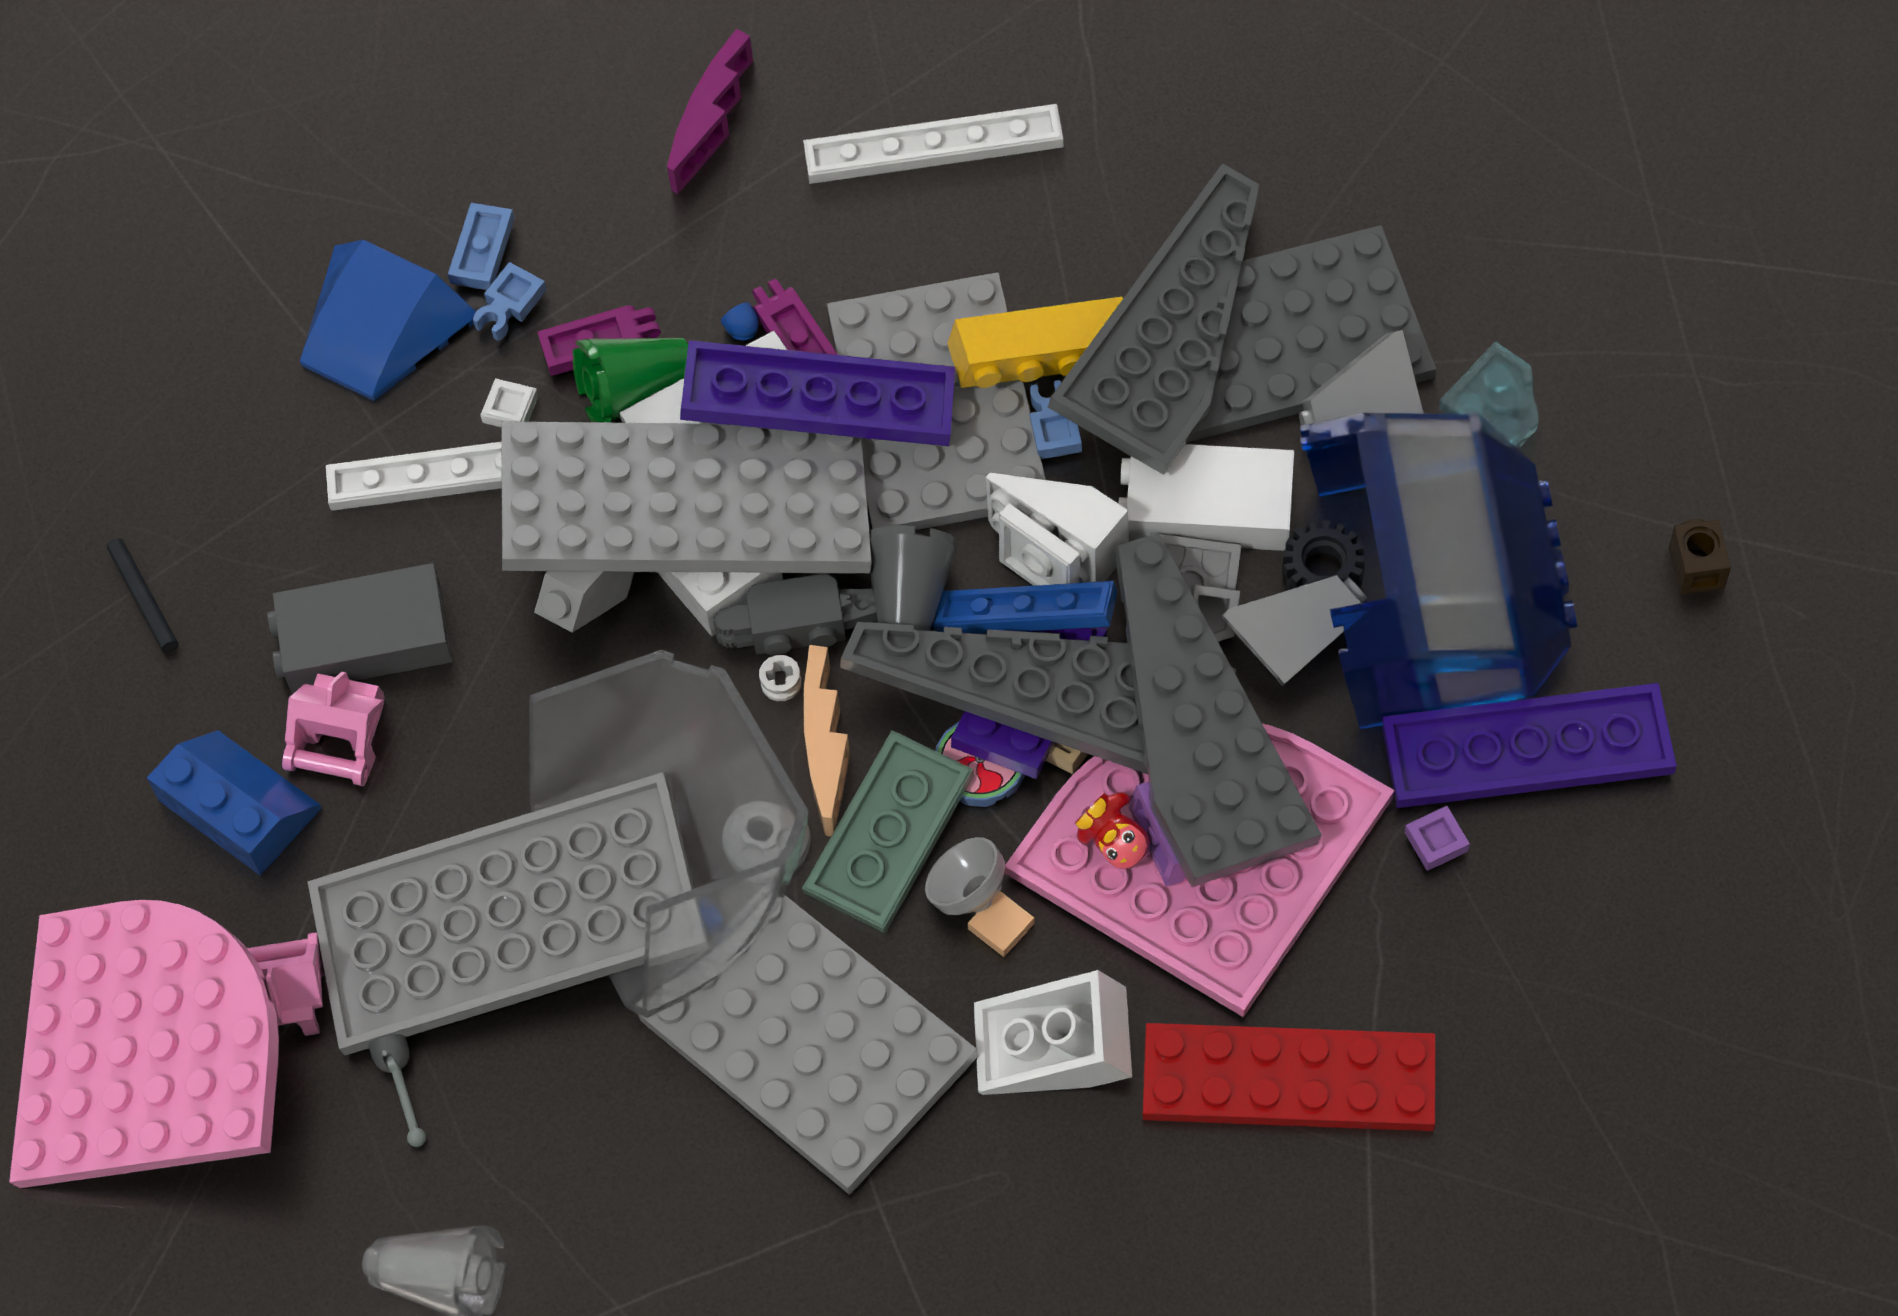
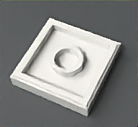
[999,503,1080,586]

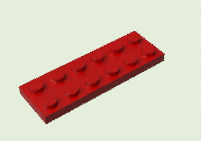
[1143,1023,1435,1131]

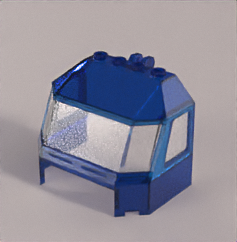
[1300,412,1578,729]

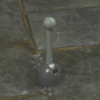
[369,1034,426,1147]

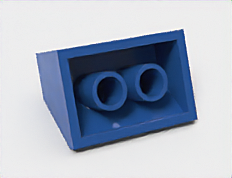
[147,730,322,876]

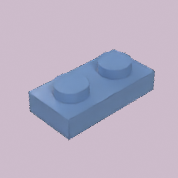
[448,203,515,290]

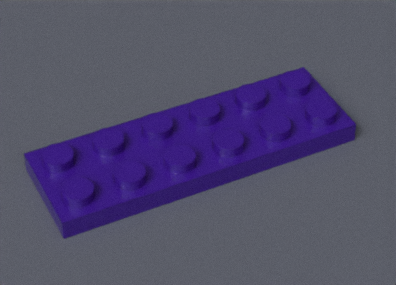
[680,340,955,446]
[1381,683,1677,808]

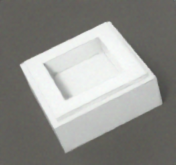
[481,378,538,427]

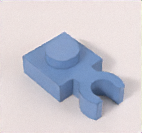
[473,262,547,341]
[1029,380,1082,459]

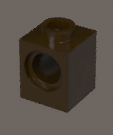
[1669,519,1731,595]

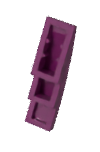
[667,28,754,194]

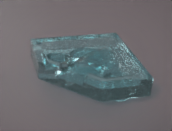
[1439,341,1539,459]

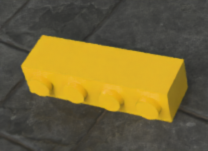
[947,297,1123,388]

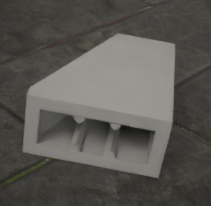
[1299,330,1424,445]
[534,571,634,633]
[1221,575,1367,686]

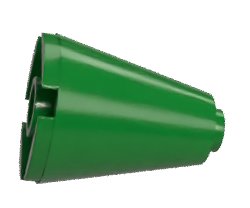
[572,338,688,423]

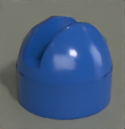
[721,302,759,341]

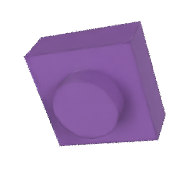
[1405,806,1470,871]

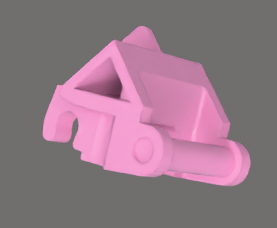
[282,672,385,786]
[243,932,325,1036]

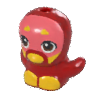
[1074,792,1150,869]

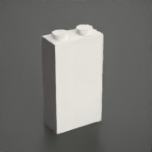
[1118,444,1294,551]

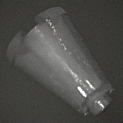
[362,1225,505,1316]

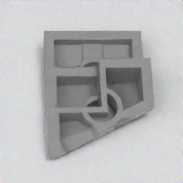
[1150,533,1241,642]

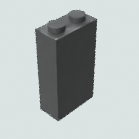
[267,563,453,693]

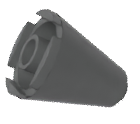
[869,525,957,631]

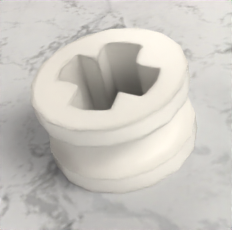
[759,655,802,701]

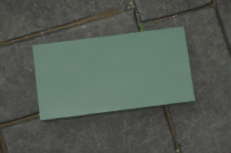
[802,730,975,934]

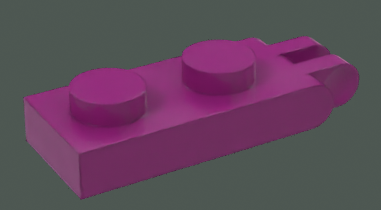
[752,278,838,355]
[537,305,661,376]

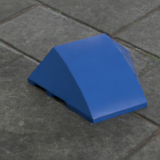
[300,240,476,401]

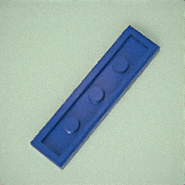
[933,581,1118,634]

